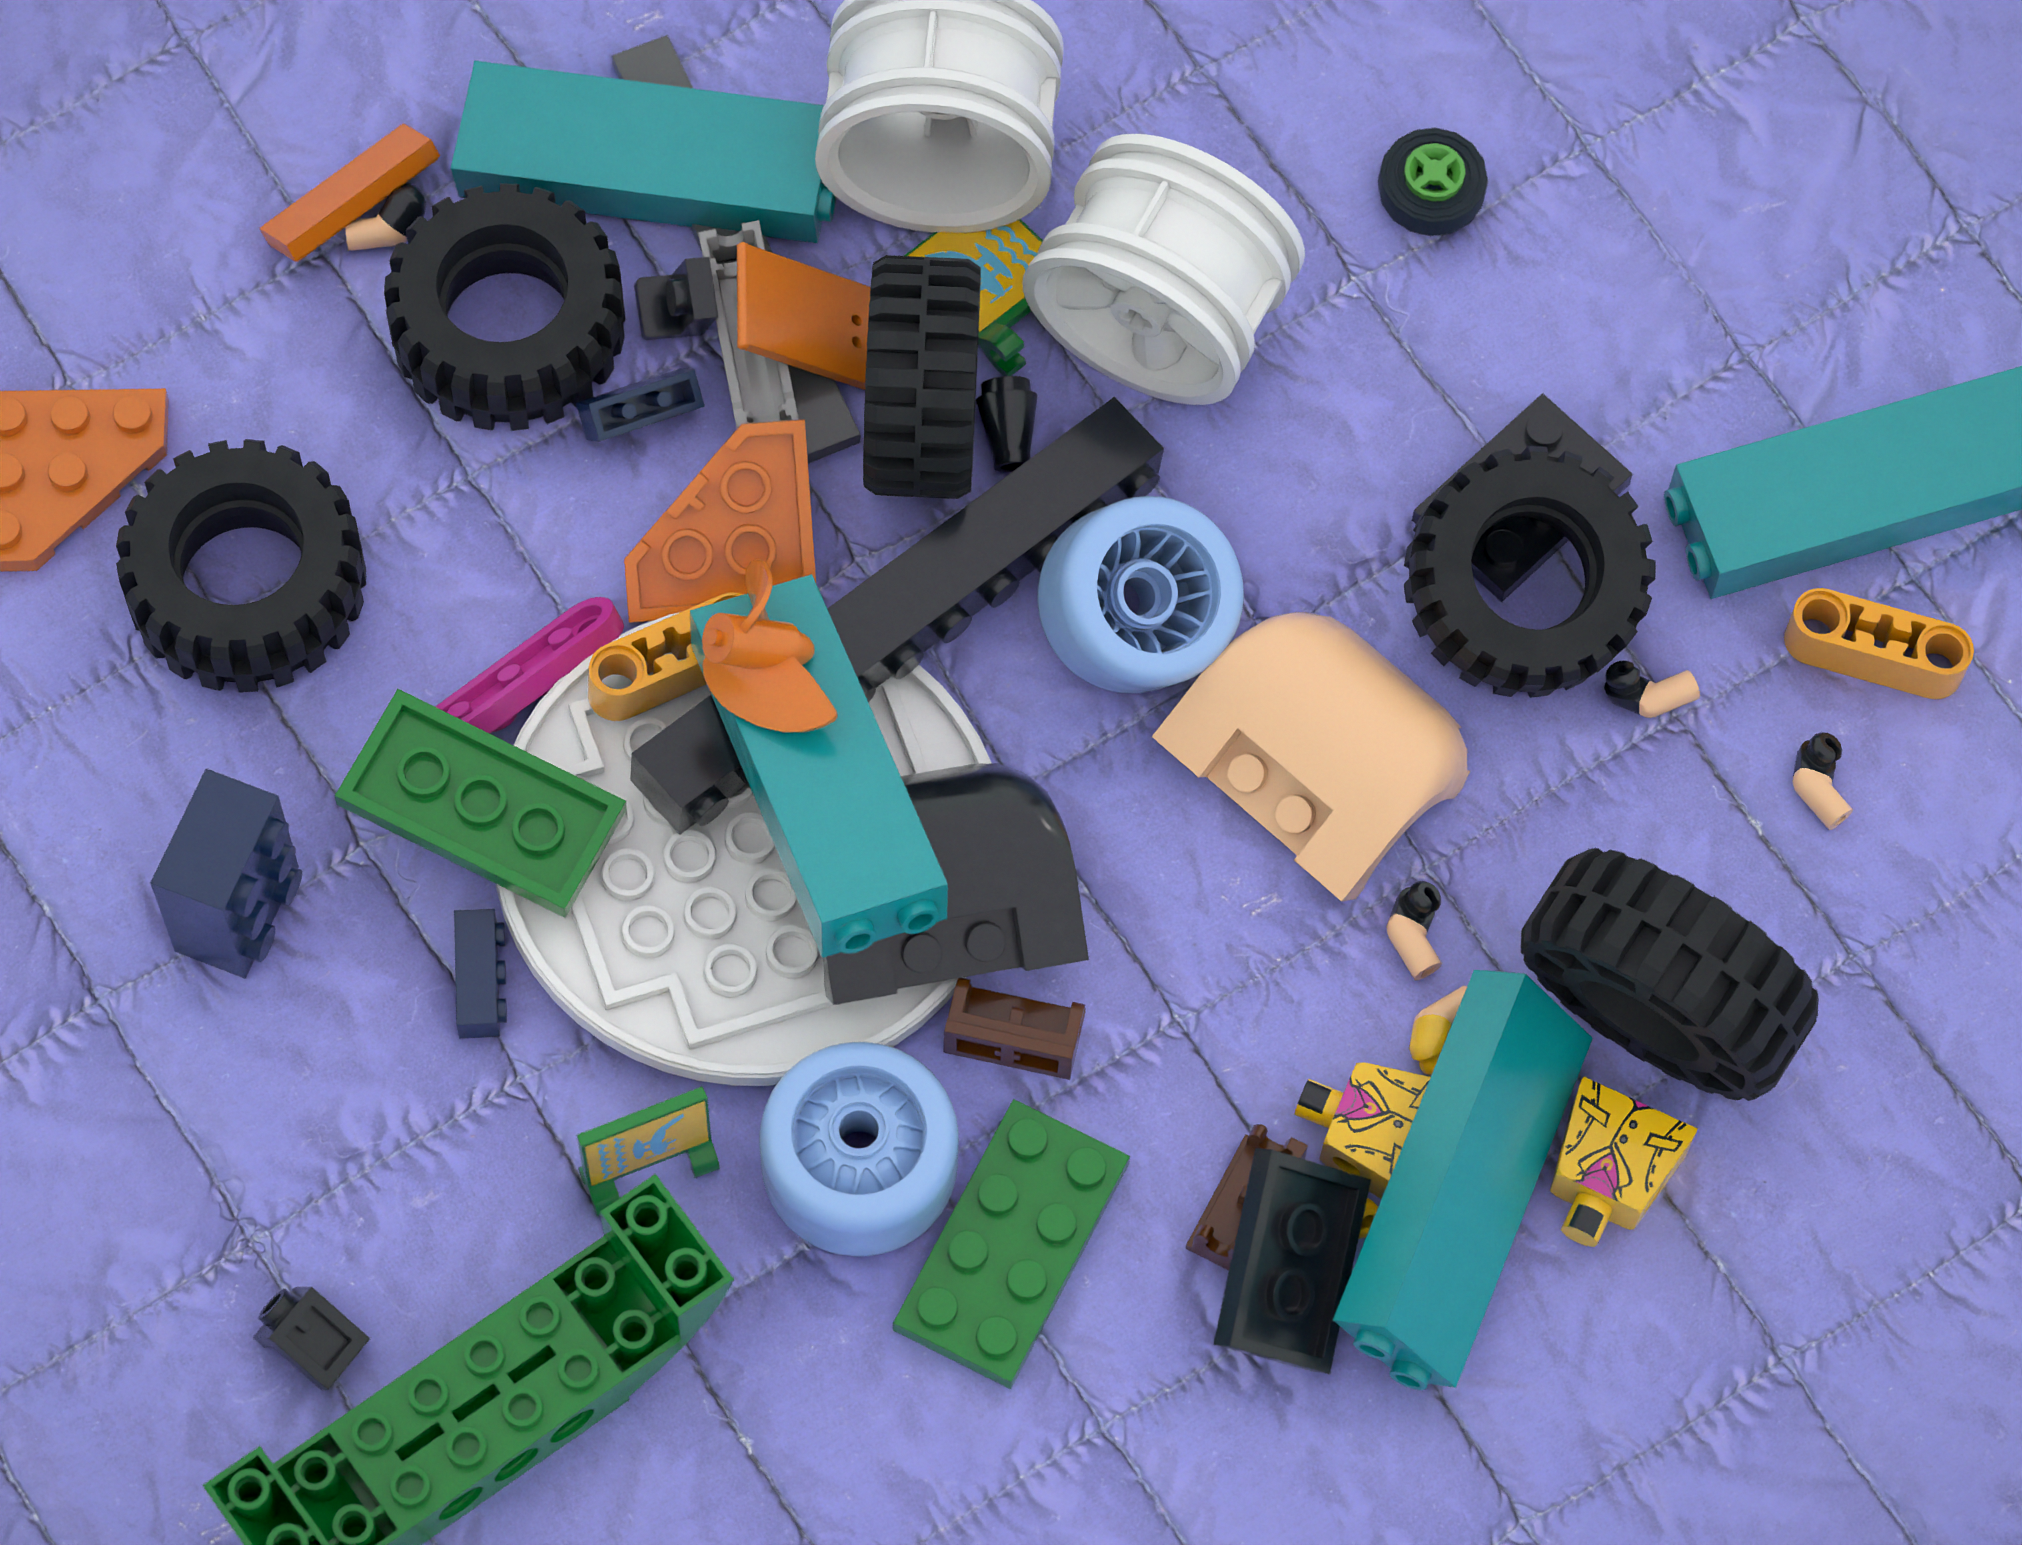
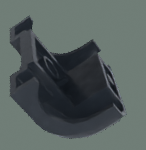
[823,763,1089,1005]

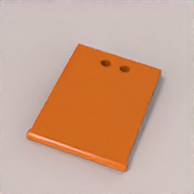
[737,242,870,390]

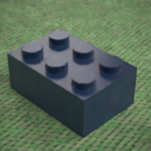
[150,768,302,979]

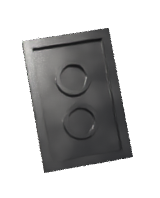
[1412,393,1633,602]
[1213,1148,1371,1374]

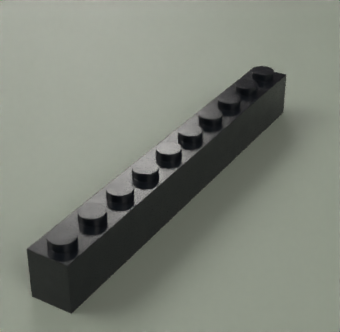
[630,397,1164,835]

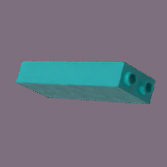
[451,60,836,243]
[1664,366,2022,599]
[690,574,948,958]
[1333,970,1593,1390]

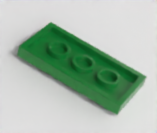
[335,689,627,918]
[893,1099,1130,1389]

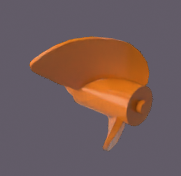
[702,559,838,733]

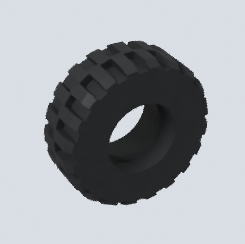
[1520,848,1818,1101]

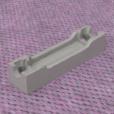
[698,220,799,428]

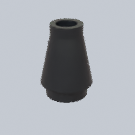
[976,376,1038,472]

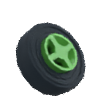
[1378,128,1488,236]

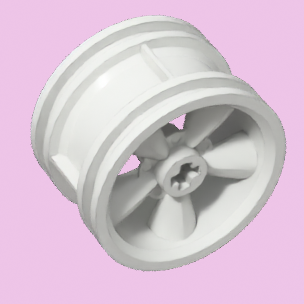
[815,0,1064,233]
[1022,134,1305,405]

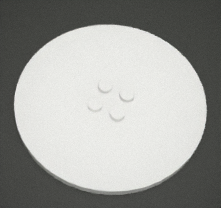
[496,612,991,1086]

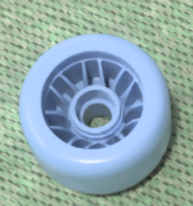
[1037,496,1244,693]
[759,1042,959,1256]

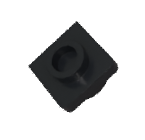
[634,257,718,340]
[253,1287,370,1390]

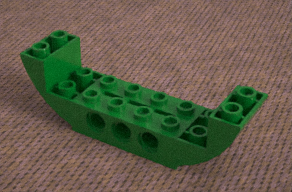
[202,1174,734,1545]

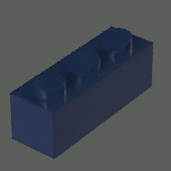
[576,368,705,442]
[454,909,507,1039]

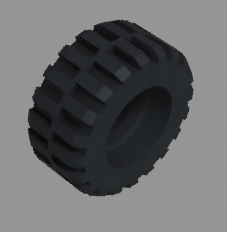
[384,183,626,431]
[863,255,981,499]
[116,439,366,693]
[1403,446,1656,698]

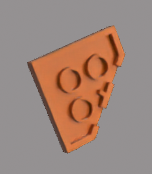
[0,388,169,572]
[624,419,816,622]

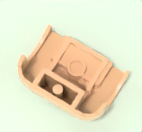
[1152,612,1470,902]

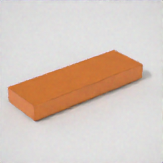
[259,123,440,262]

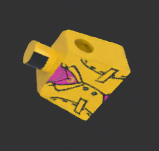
[1294,1062,1431,1199]
[1550,1076,1698,1247]

